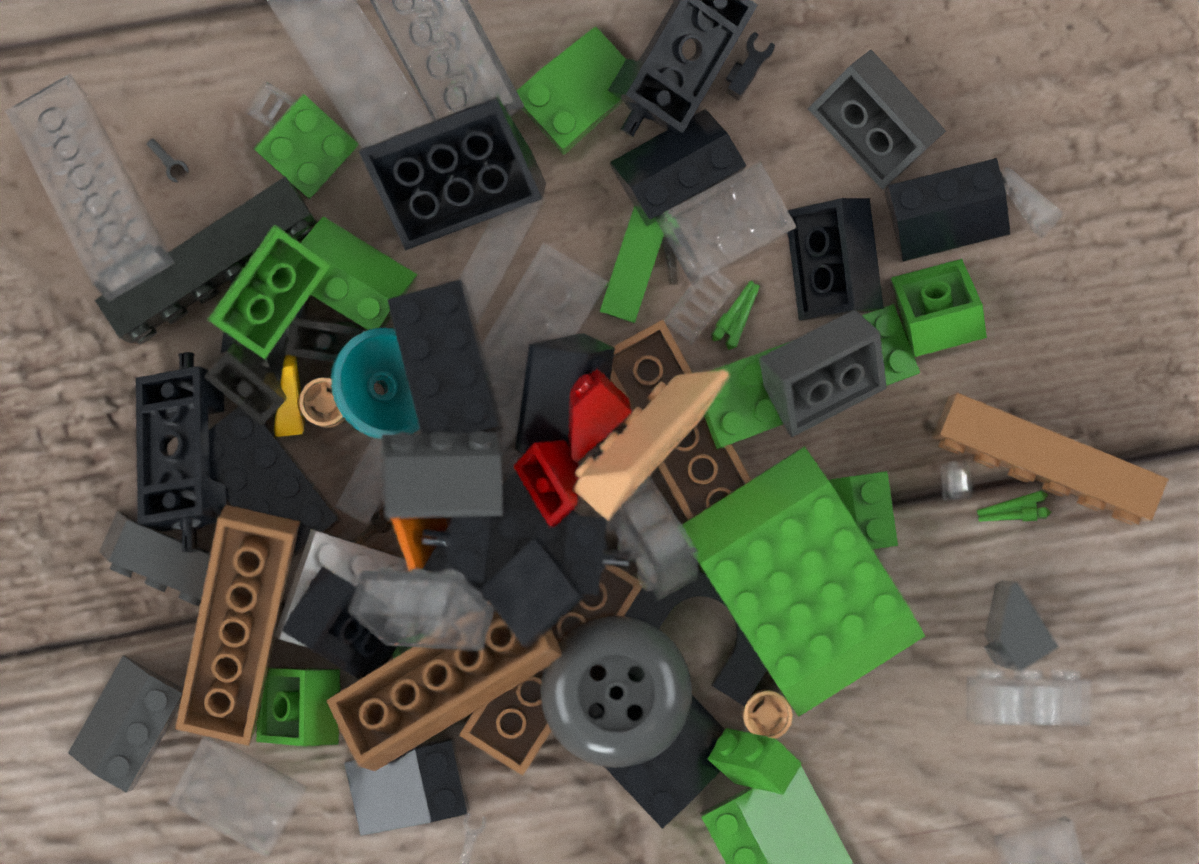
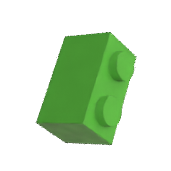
[708,728,802,795]

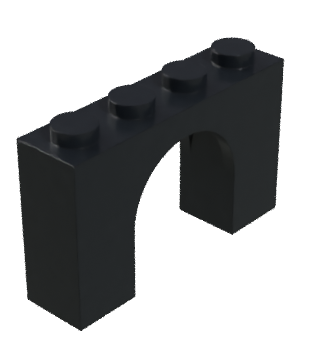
[624,547,767,706]

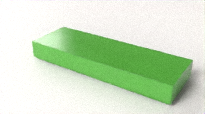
[600,206,670,324]

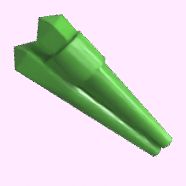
[711,281,760,350]
[977,490,1052,522]

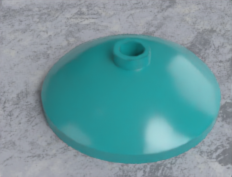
[331,328,420,439]

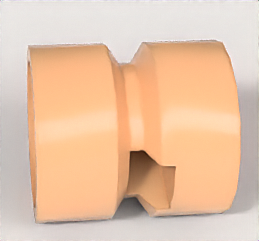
[299,377,346,428]
[741,689,793,739]

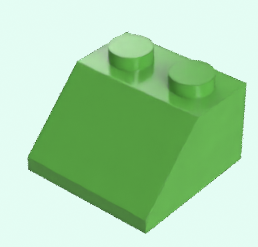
[891,259,987,357]
[256,667,341,746]

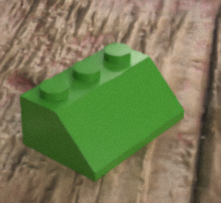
[300,216,417,330]
[208,225,330,359]

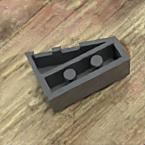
[99,511,211,606]

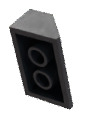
[609,109,747,227]
[884,158,1011,262]
[785,198,884,321]
[515,333,615,456]

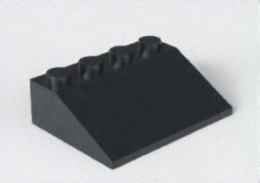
[359,96,546,251]
[588,666,725,829]

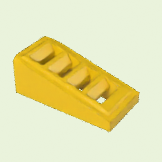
[274,351,305,437]

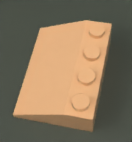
[573,370,730,520]

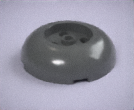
[540,616,692,768]

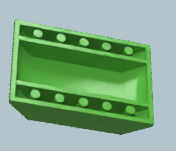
[677,446,925,717]

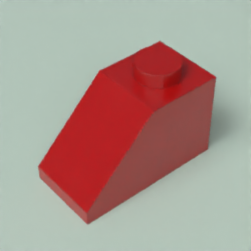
[568,368,632,463]
[513,440,581,527]

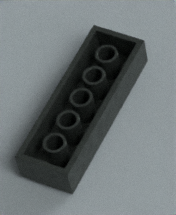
[95,177,317,344]

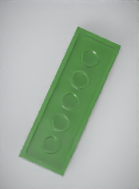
[704,304,920,449]

